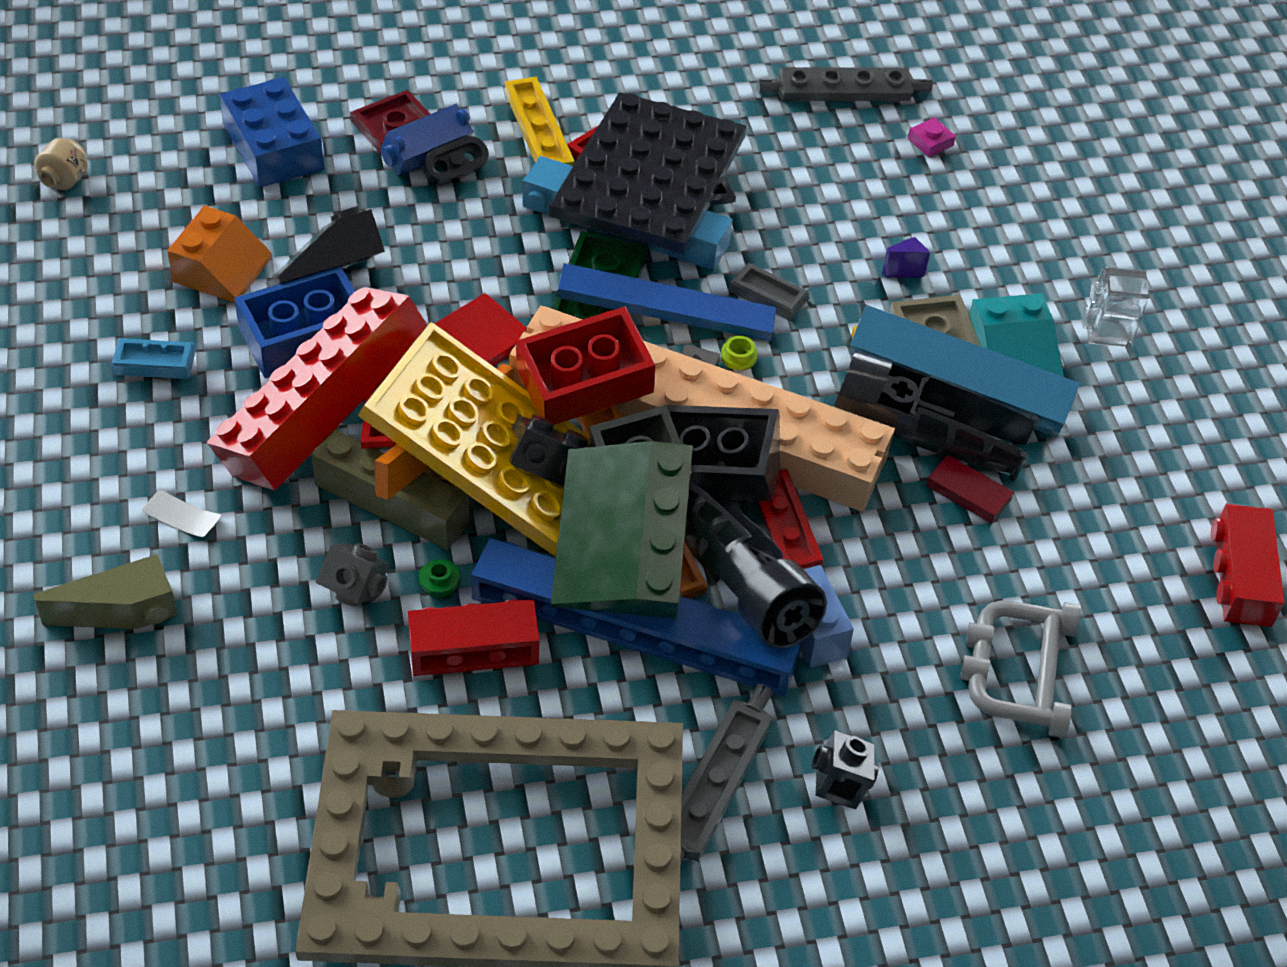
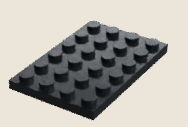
[549,92,747,255]

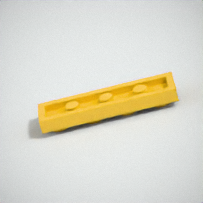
[505,76,574,166]

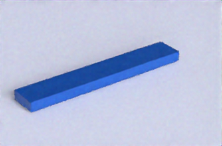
[556,263,776,341]

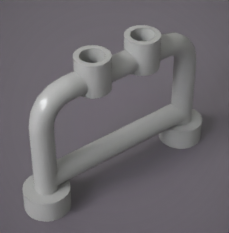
[960,600,1081,738]

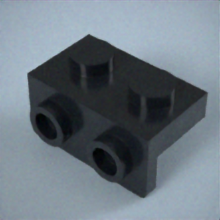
[509,414,590,487]

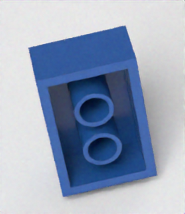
[220,77,324,188]
[234,266,355,379]

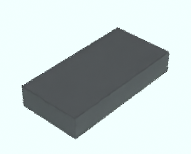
[729,262,810,321]

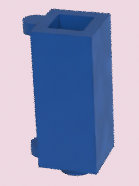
[381,103,474,177]

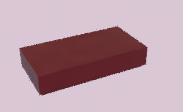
[926,455,1014,524]

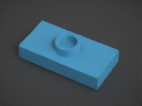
[111,338,196,379]

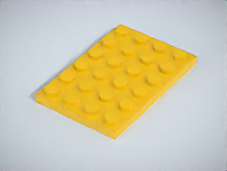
[357,322,590,557]

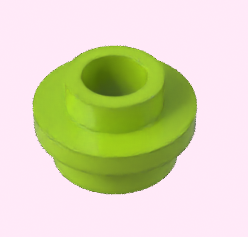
[721,336,758,370]

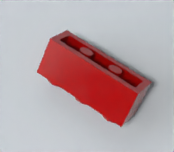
[1211,503,1284,627]
[408,599,540,677]

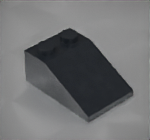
[266,206,385,288]

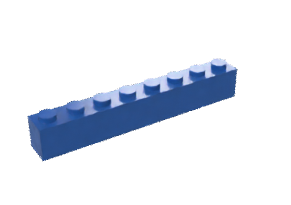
[471,538,802,697]

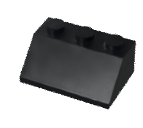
[667,405,780,502]

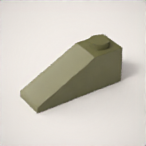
[33,554,178,629]

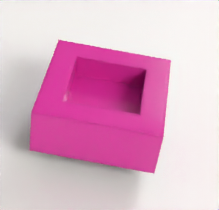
[908,117,956,157]

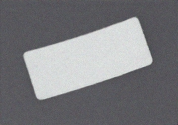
[142,490,221,537]

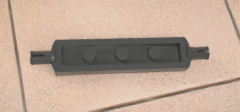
[758,67,933,101]
[680,684,773,864]

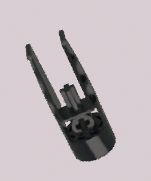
[834,349,1039,481]
[684,481,828,649]

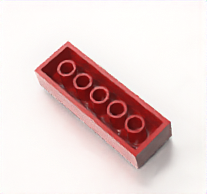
[206,287,428,490]

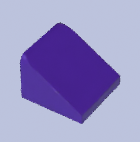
[882,237,930,278]

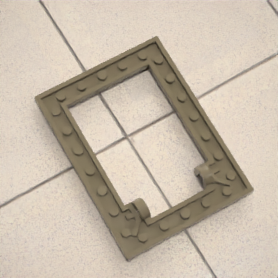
[295,710,683,967]

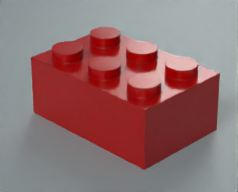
[516,306,656,425]

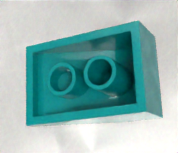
[969,293,1064,377]

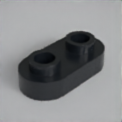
[423,136,489,185]

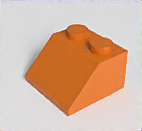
[167,205,272,303]

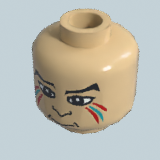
[34,138,88,190]

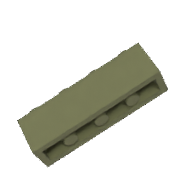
[312,429,469,550]

